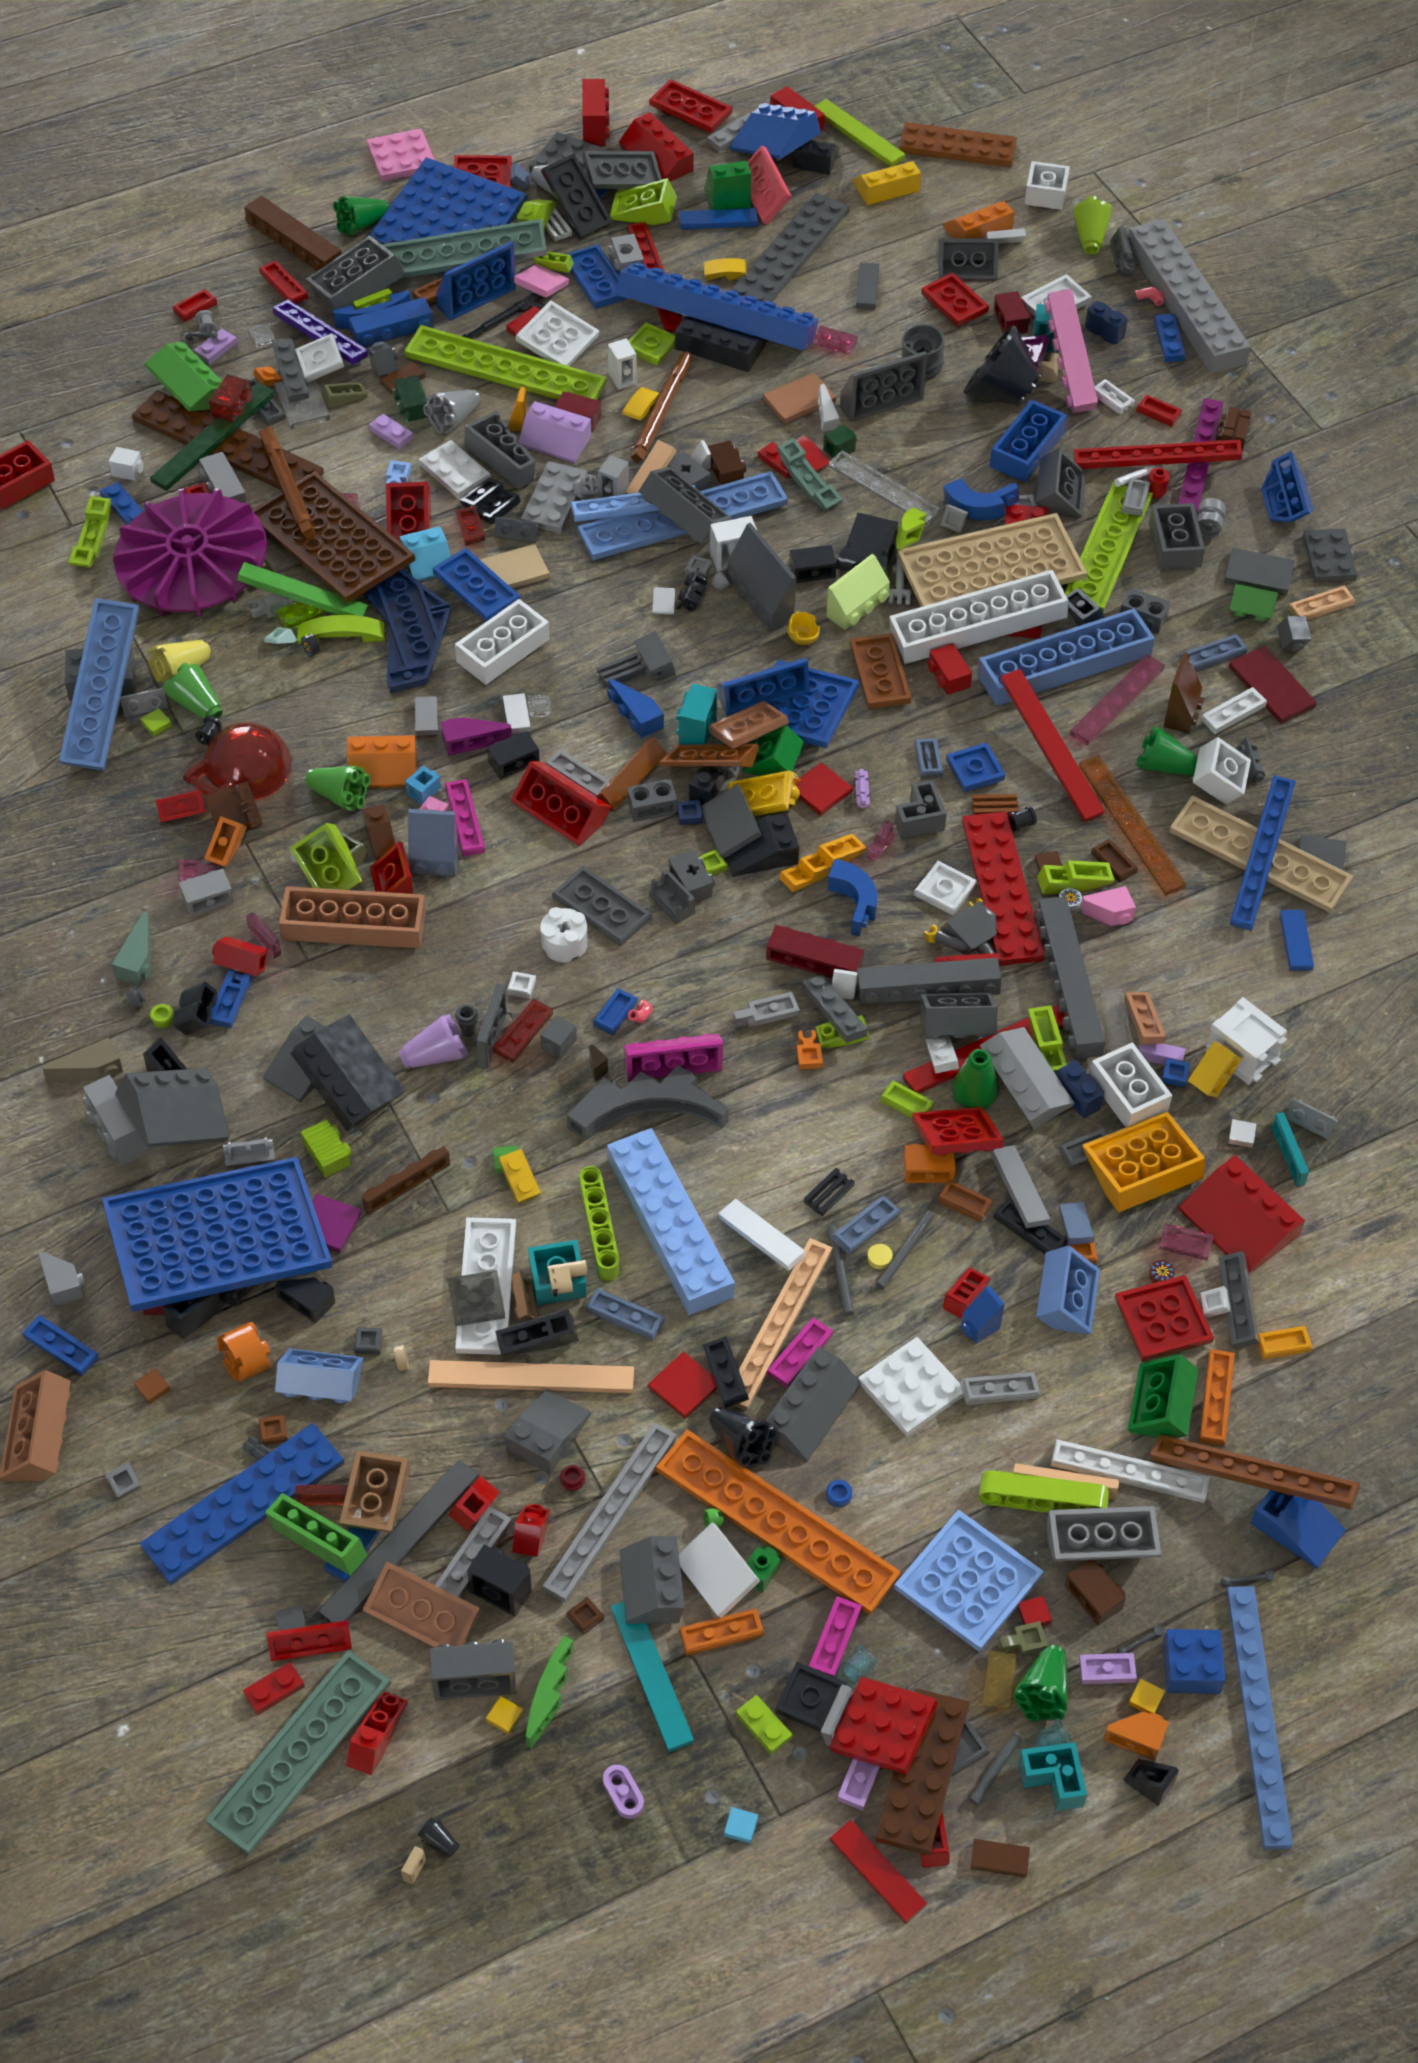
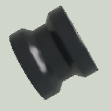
[219,1287,248,1307]

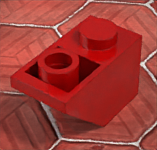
[448,1476,500,1531]
[512,1504,550,1557]

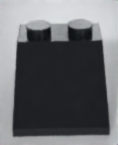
[726,812,799,877]

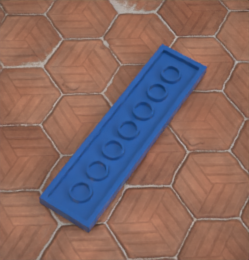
[140,1423,344,1586]

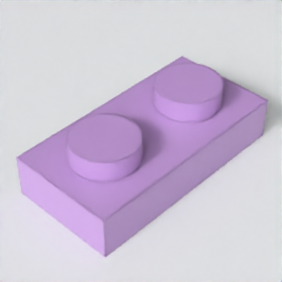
[194,329,237,365]
[369,414,414,450]
[1079,1653,1137,1684]
[837,1759,880,1811]

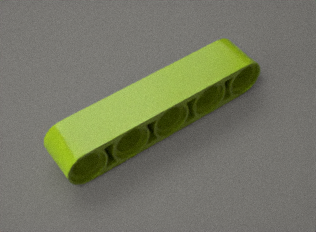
[579,1166,619,1281]
[978,1470,1109,1513]

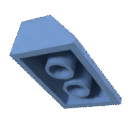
[1036,1245,1100,1335]
[275,1348,364,1403]

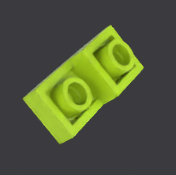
[815,1015,870,1048]

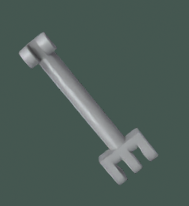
[888,546,911,605]

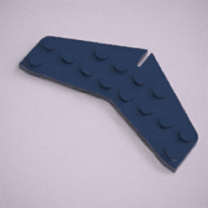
[363,569,451,693]

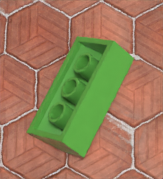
[144,342,228,411]

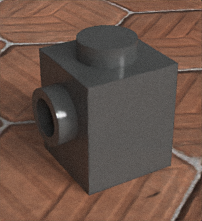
[367,342,397,376]
[1277,616,1312,651]
[540,1015,577,1059]

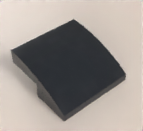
[459,477,521,524]

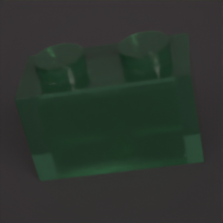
[392,375,428,422]

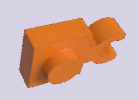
[796,1030,823,1070]

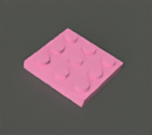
[366,128,435,182]

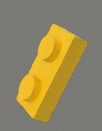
[498,1149,541,1204]

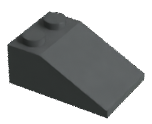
[263,1015,325,1103]
[505,1389,591,1475]

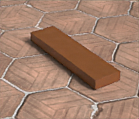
[598,737,667,811]

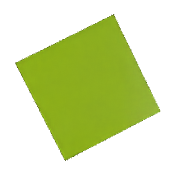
[628,322,675,366]

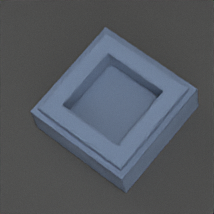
[511,163,530,189]

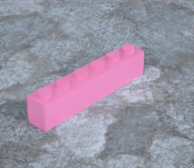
[1044,288,1098,414]

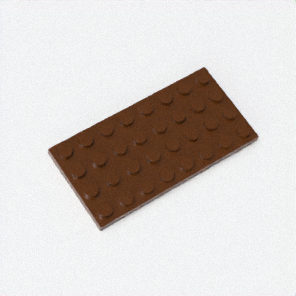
[252,471,416,603]

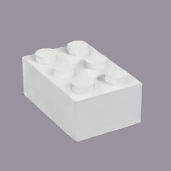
[1089,1042,1172,1127]

